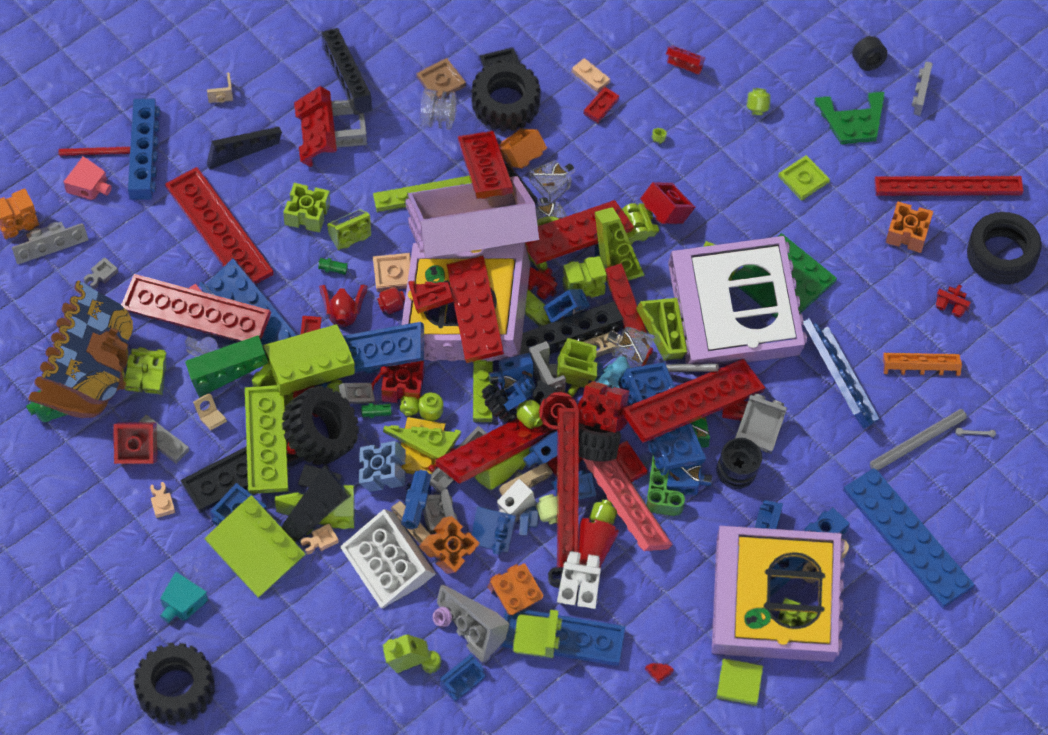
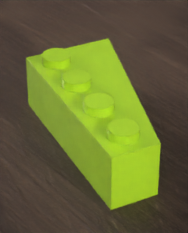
[595,207,645,280]

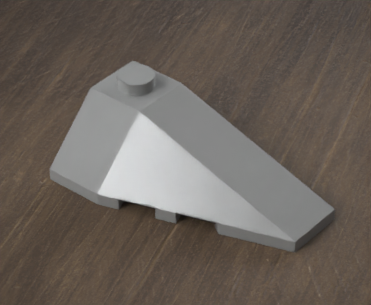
[437,585,509,662]

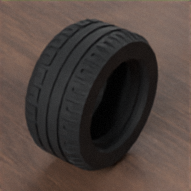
[967,212,1042,285]

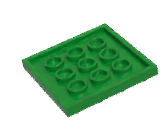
[731,233,837,318]

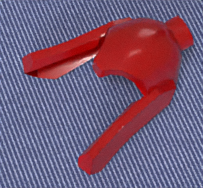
[319,285,367,327]

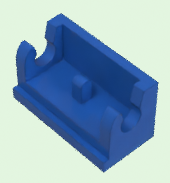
[754,500,783,529]
[440,654,486,702]

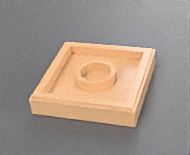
[373,253,411,291]

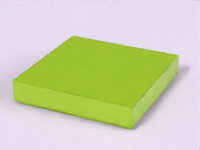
[778,155,830,201]
[716,658,763,706]

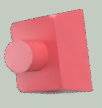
[64,157,112,200]

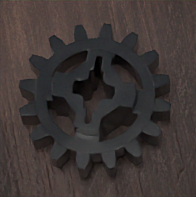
[481,384,517,422]

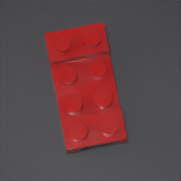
[294,86,337,167]

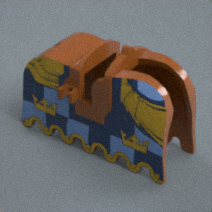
[28,280,133,418]

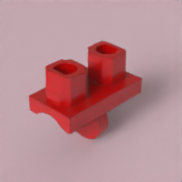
[528,267,557,300]
[936,284,971,318]

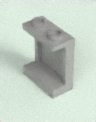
[529,341,566,393]
[736,394,787,454]

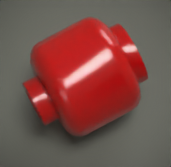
[377,287,405,314]

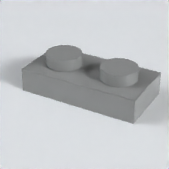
[339,383,375,404]

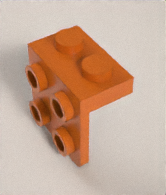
[487,563,543,615]

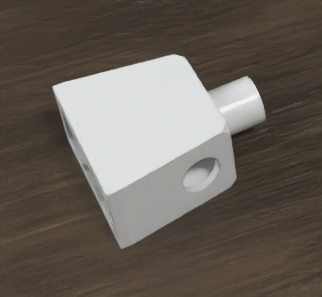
[497,479,536,523]

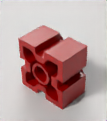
[381,360,425,403]
[579,381,629,433]

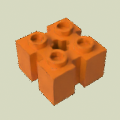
[0,188,39,240]
[885,201,933,253]
[419,516,480,574]

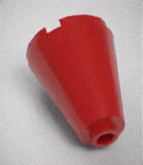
[539,392,578,431]
[579,518,619,567]

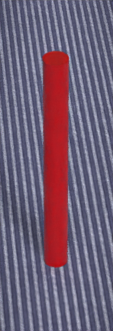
[58,146,130,156]

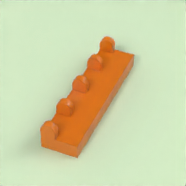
[883,353,962,376]

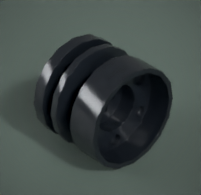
[716,438,762,489]

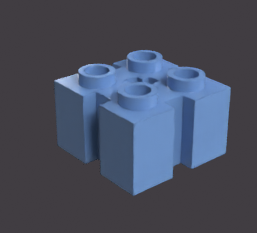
[359,441,406,492]

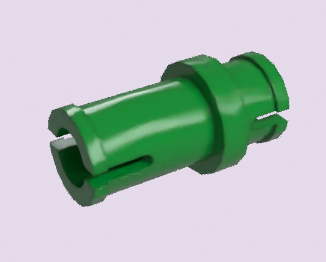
[318,257,348,275]
[361,403,391,419]

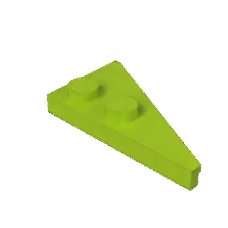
[383,425,461,460]

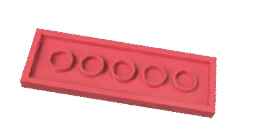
[582,458,673,551]

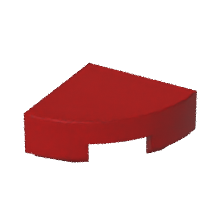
[645,663,674,684]

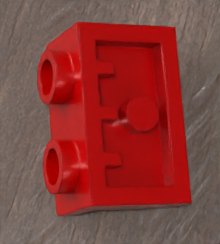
[666,45,706,74]

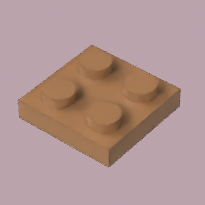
[416,58,466,102]

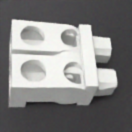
[557,551,601,609]

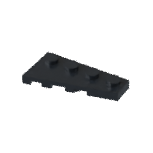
[207,127,282,170]
[281,465,351,543]

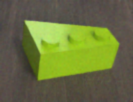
[636,298,687,361]

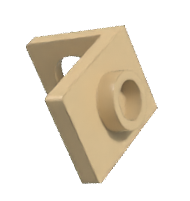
[207,73,233,103]
[193,393,227,430]

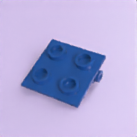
[471,506,516,555]

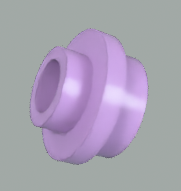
[433,607,452,627]

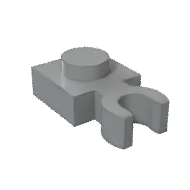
[84,257,118,289]

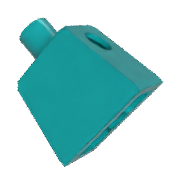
[160,572,208,623]

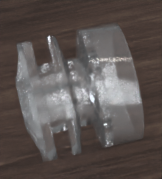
[420,89,457,130]

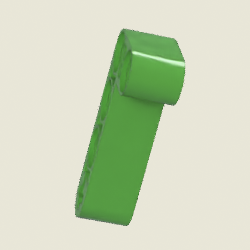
[647,456,685,516]

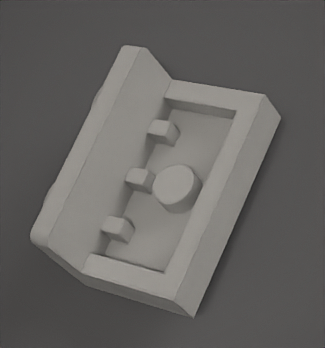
[423,489,457,534]

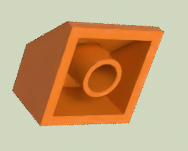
[498,128,547,169]

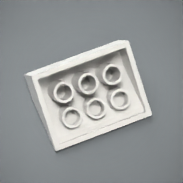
[340,509,436,609]

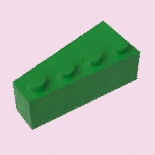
[185,335,268,398]

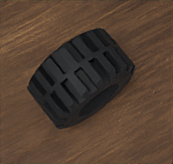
[579,423,621,462]

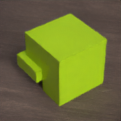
[557,338,597,388]

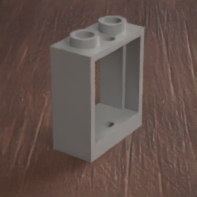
[331,100,367,148]

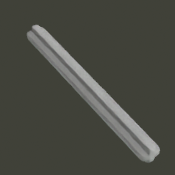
[869,409,967,471]

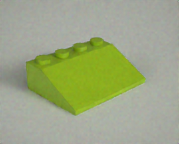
[263,324,355,396]
[204,495,305,598]

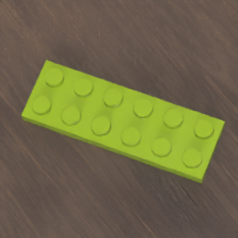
[245,385,288,494]

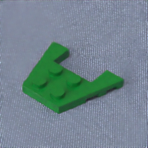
[814,92,884,144]

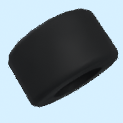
[852,36,888,71]

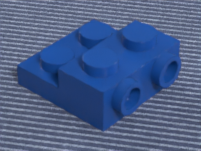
[210,483,267,526]

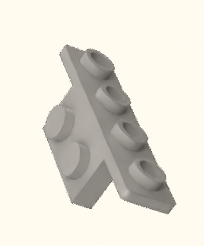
[12,222,88,264]

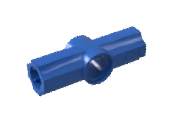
[401,470,432,530]

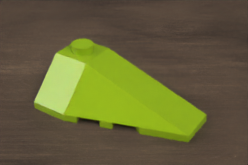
[475,447,531,490]
[275,485,355,529]

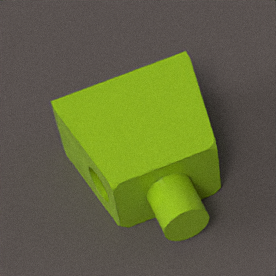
[383,634,431,673]

